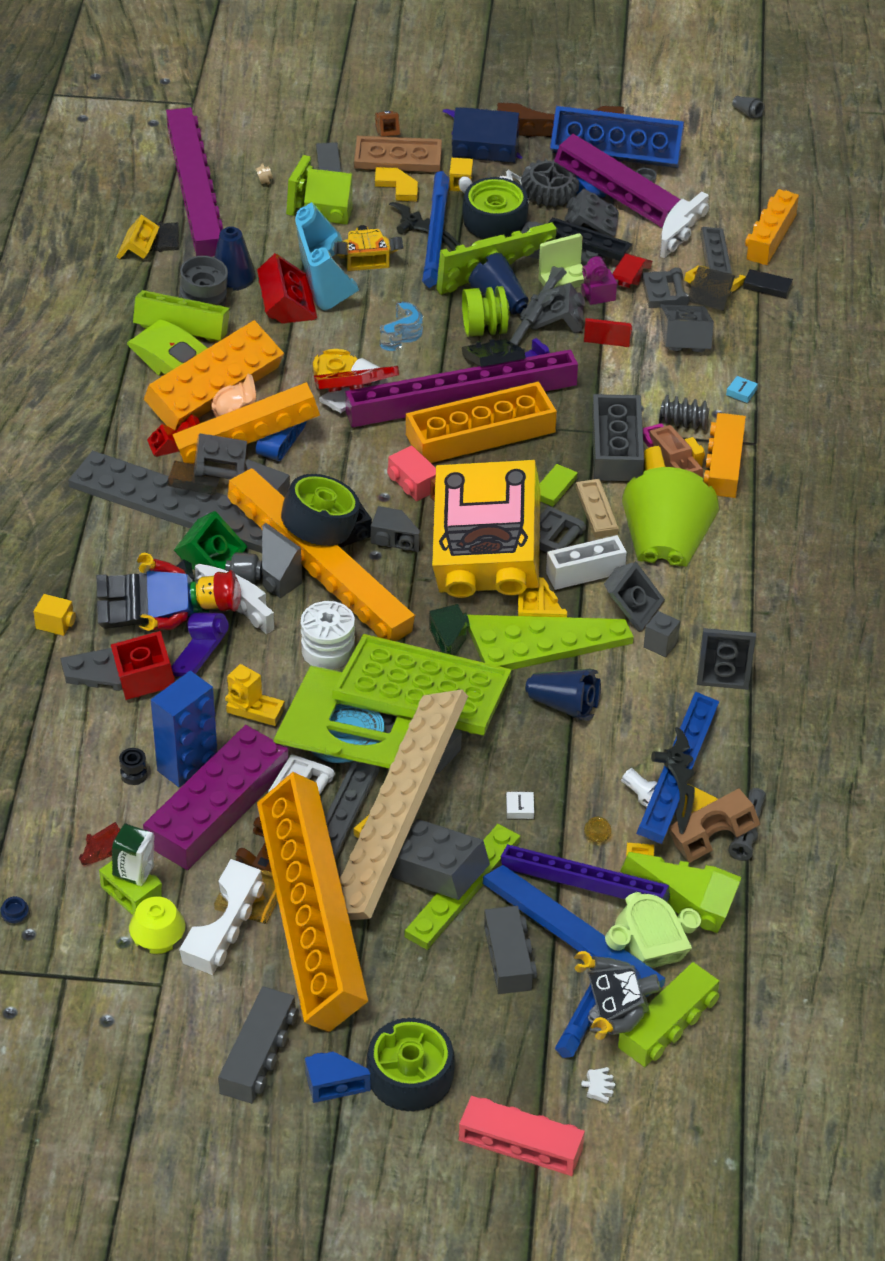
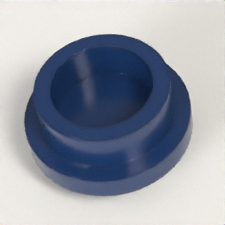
[0,896,29,923]

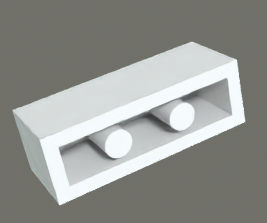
[546,535,627,590]

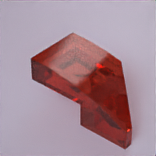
[79,822,120,865]

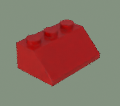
[257,253,317,324]

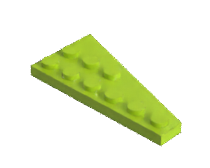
[436,222,557,295]
[464,615,634,670]

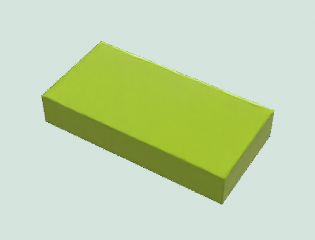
[540,464,578,507]

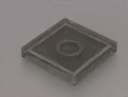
[167,461,221,495]

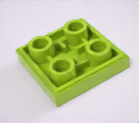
[286,155,314,216]

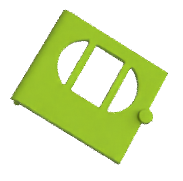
[274,665,413,769]

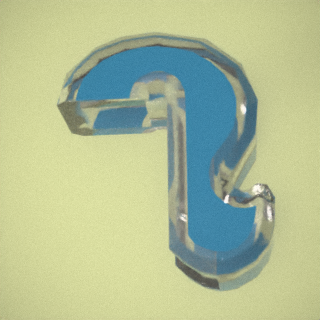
[380,302,423,351]

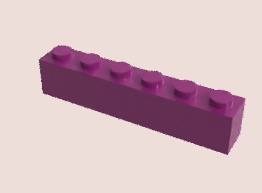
[554,134,681,228]

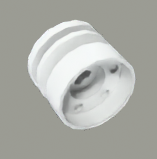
[301,601,355,670]

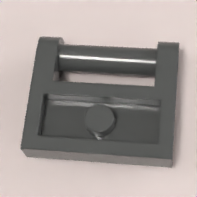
[642,267,689,308]
[194,433,247,479]
[540,506,586,552]

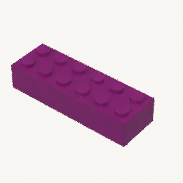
[143,725,288,871]

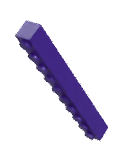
[501,844,670,902]

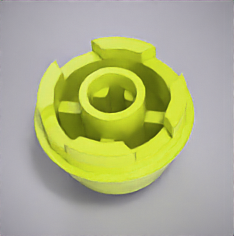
[129,897,185,954]

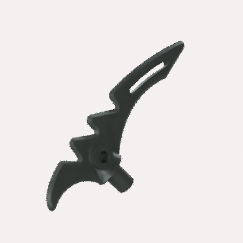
[389,202,460,251]
[651,727,695,834]

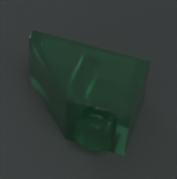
[429,604,470,656]

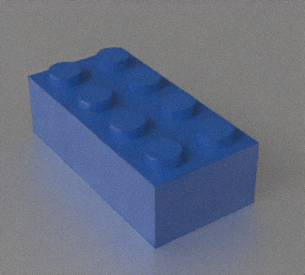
[151,670,217,788]

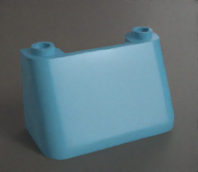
[295,202,359,310]

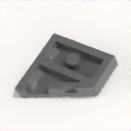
[60,648,122,691]

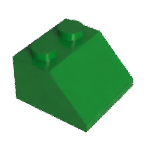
[174,511,247,570]

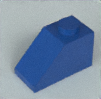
[305,1051,371,1103]

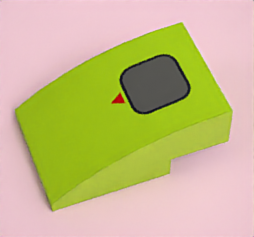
[127,319,208,376]

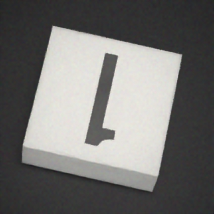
[506,792,534,819]

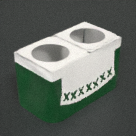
[112,823,154,886]

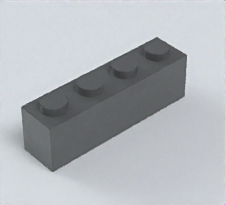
[218,986,298,1104]

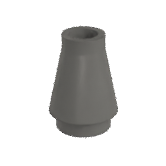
[732,95,764,118]

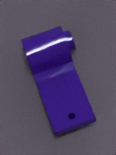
[171,612,229,677]

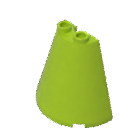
[622,467,719,567]

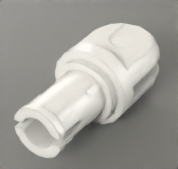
[621,768,657,808]

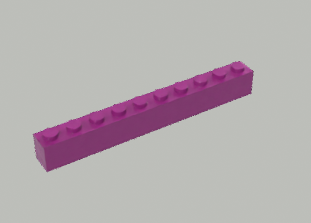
[166,107,223,257]
[345,349,578,427]

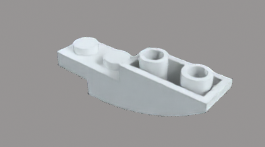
[660,192,709,258]
[194,564,274,634]

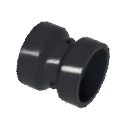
[119,748,147,785]

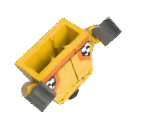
[334,225,404,271]

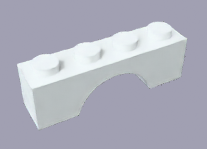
[179,859,265,975]

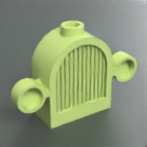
[605,892,701,968]

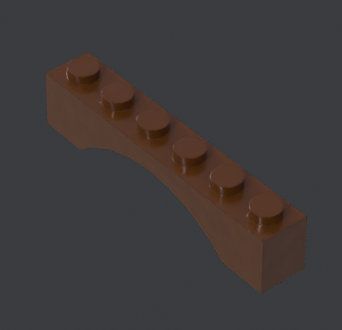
[497,103,624,137]

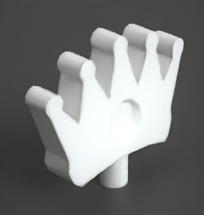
[581,1067,615,1103]

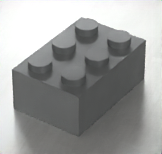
[391,819,490,900]

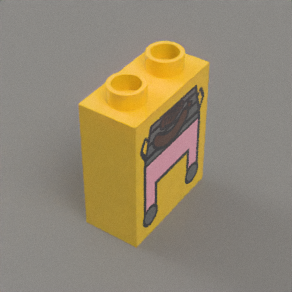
[432,460,540,598]

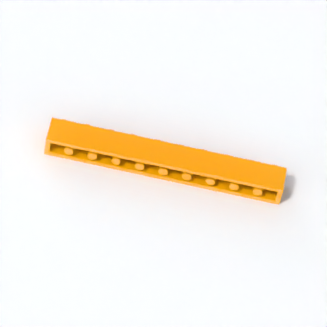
[228,468,415,641]

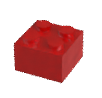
[110,631,175,700]

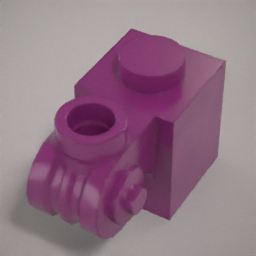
[581,256,617,305]

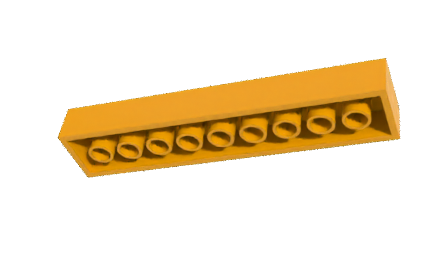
[257,772,368,1032]

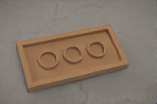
[354,136,442,172]

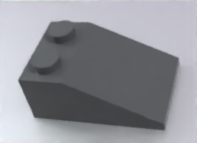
[660,304,714,352]
[697,628,756,690]

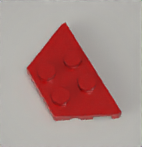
[314,366,399,392]

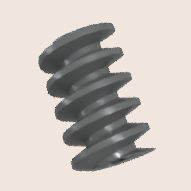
[659,394,710,431]

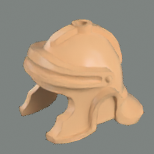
[211,374,256,417]

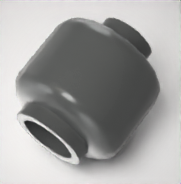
[225,552,262,585]

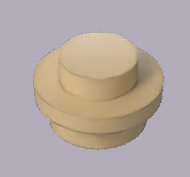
[256,163,273,185]

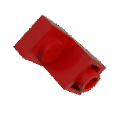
[612,253,653,288]
[147,414,200,457]

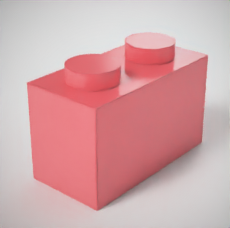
[387,445,436,501]

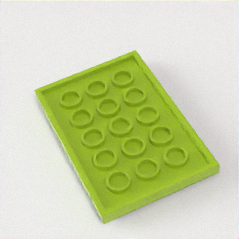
[332,634,512,736]

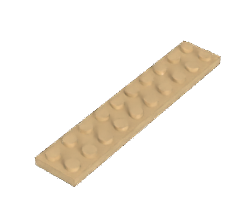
[340,690,468,920]

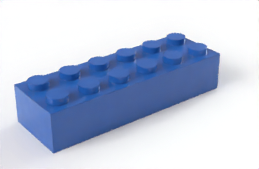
[550,106,685,168]

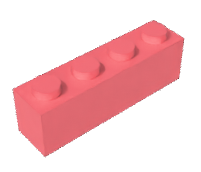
[459,1096,585,1176]

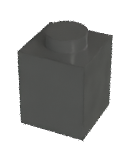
[644,611,680,657]

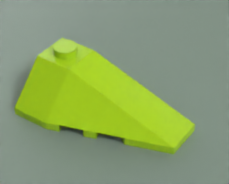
[620,852,741,933]

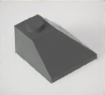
[262,523,302,599]
[604,561,665,632]

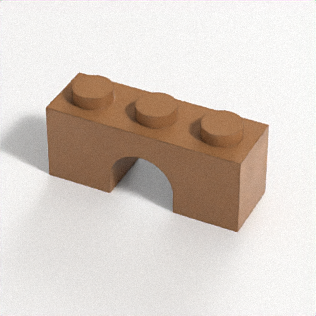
[669,788,760,863]

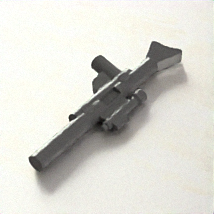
[510,266,567,345]

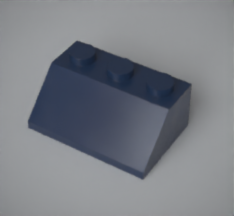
[452,107,519,163]

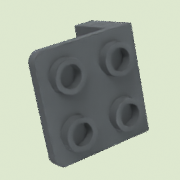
[564,188,619,237]
[530,283,585,333]

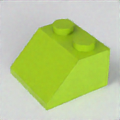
[304,169,353,225]

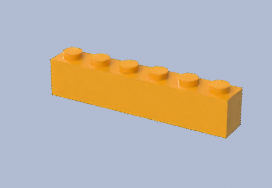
[173,382,320,468]

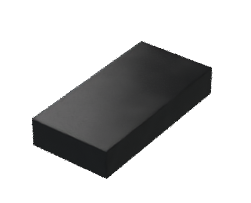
[743,269,793,298]

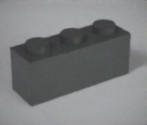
[484,906,537,994]

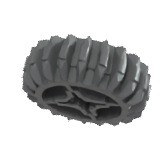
[521,158,579,208]

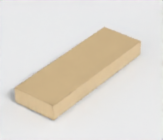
[576,479,619,538]

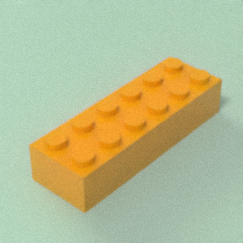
[143,320,284,430]
[406,381,557,463]

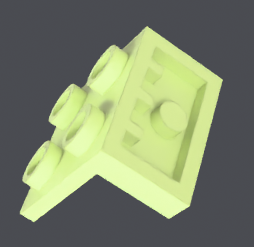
[538,233,584,288]

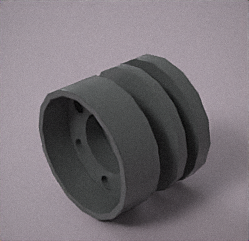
[179,256,228,307]

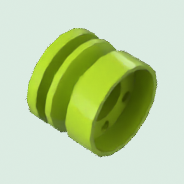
[462,286,509,337]

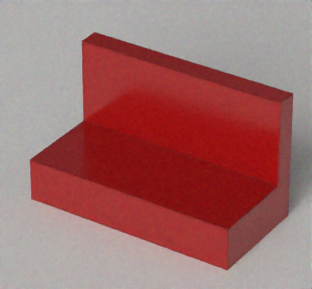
[584,318,632,347]

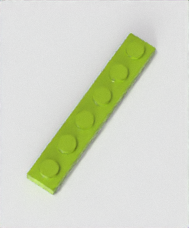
[404,824,521,950]

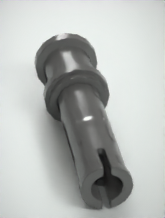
[728,788,766,861]

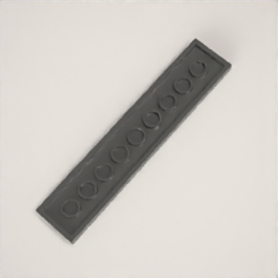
[68,450,262,553]

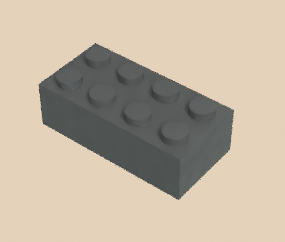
[592,394,644,481]

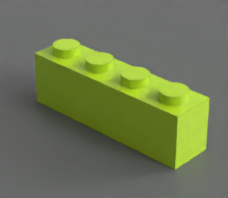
[133,290,230,342]
[618,962,720,1067]

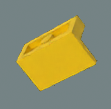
[116,214,159,259]

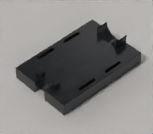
[462,339,526,367]

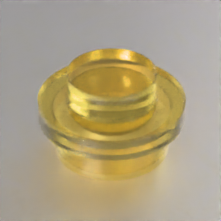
[584,816,611,842]

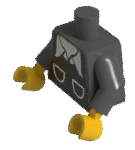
[574,951,661,1040]

